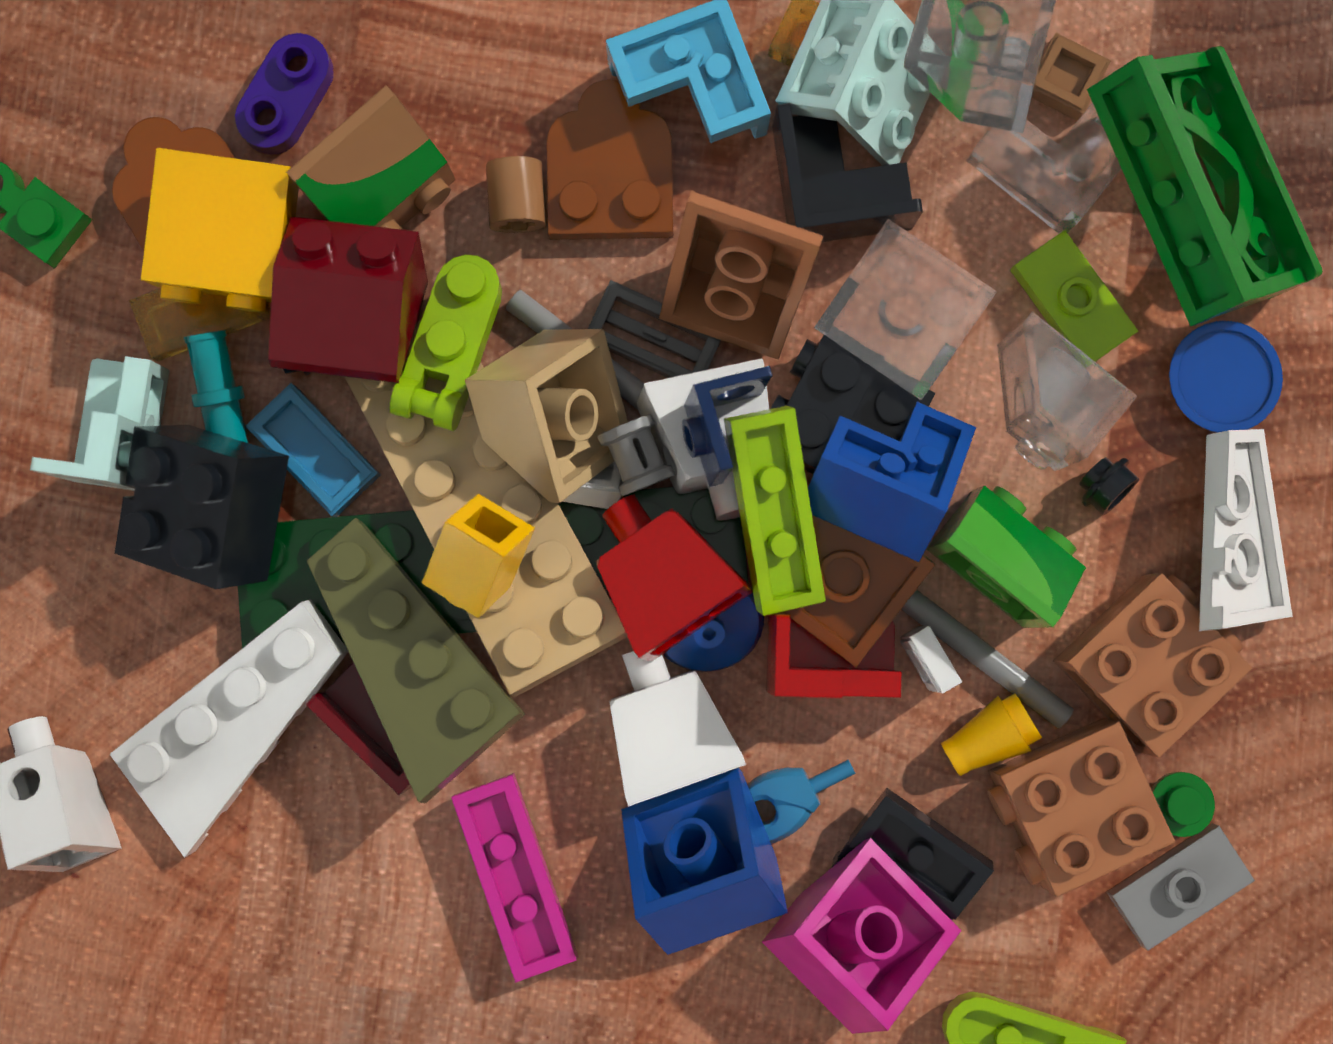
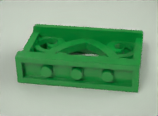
[1087,46,1323,327]

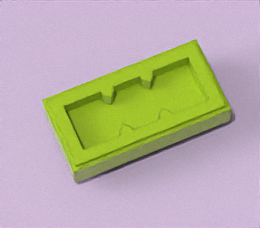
[1010,230,1138,370]

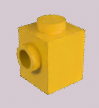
[422,493,535,618]

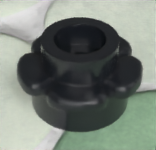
[1079,457,1139,515]

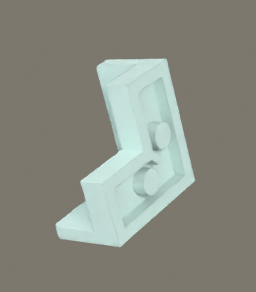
[30,356,170,491]

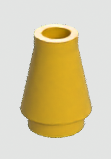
[941,693,1042,776]

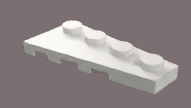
[110,599,349,858]

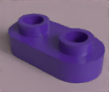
[235,33,334,155]

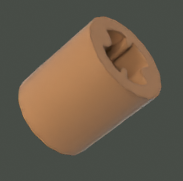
[486,156,546,233]

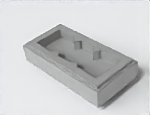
[1106,823,1255,951]

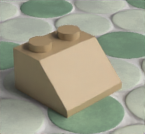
[465,329,628,503]

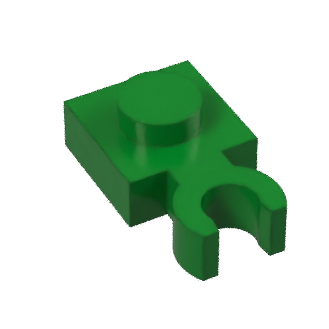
[0,162,93,268]

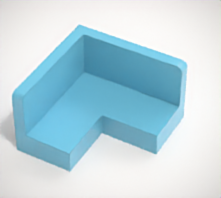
[606,0,771,143]

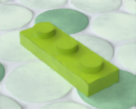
[724,406,826,616]

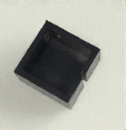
[115,425,289,589]

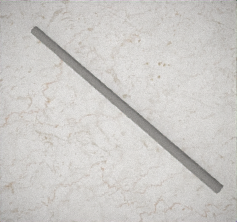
[506,290,1074,729]

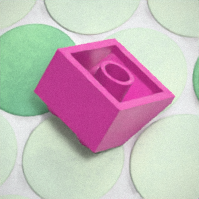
[762,838,962,1034]

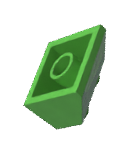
[926,485,1086,628]

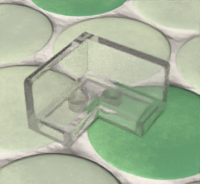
[967,103,1121,233]

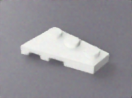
[1199,429,1293,631]

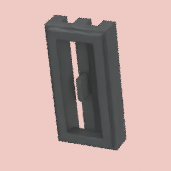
[588,280,722,378]

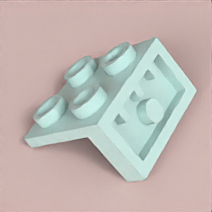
[776,0,943,166]

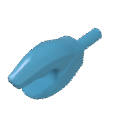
[747,759,856,844]

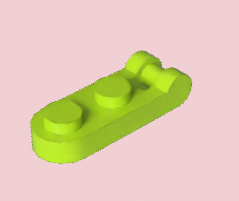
[390,255,502,431]
[942,992,1127,1044]

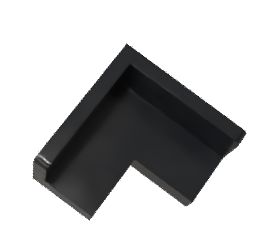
[772,103,923,242]

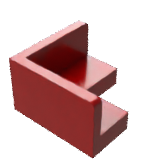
[766,614,902,698]

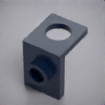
[682,366,773,487]

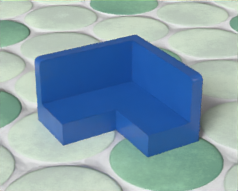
[808,402,976,562]

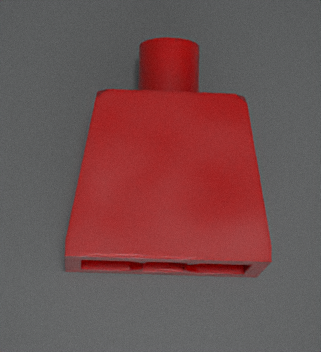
[596,495,753,661]

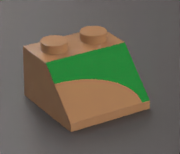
[286,85,456,230]

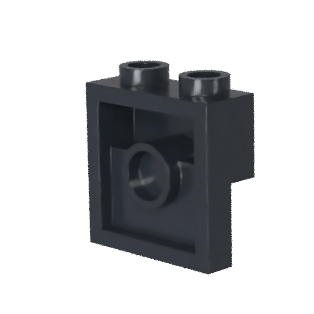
[771,331,935,474]

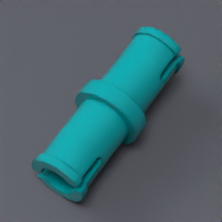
[184,330,248,443]

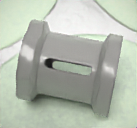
[597,414,675,497]

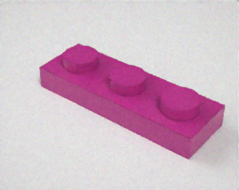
[451,773,578,983]

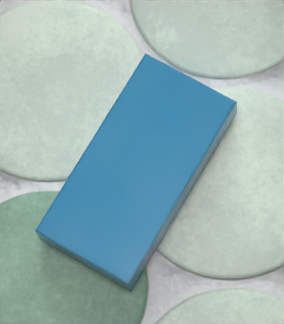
[245,383,381,517]

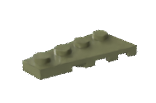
[307,518,526,803]

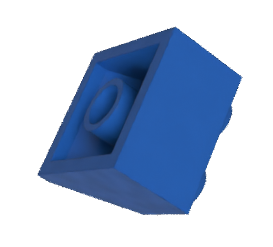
[621,767,788,955]

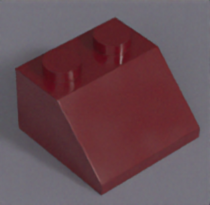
[268,216,428,383]

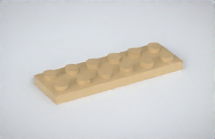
[345,320,627,698]

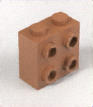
[1053,573,1253,758]
[987,719,1175,897]

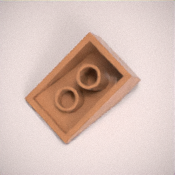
[659,191,823,360]

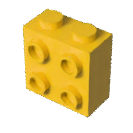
[141,148,299,313]

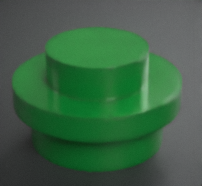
[1151,771,1215,837]

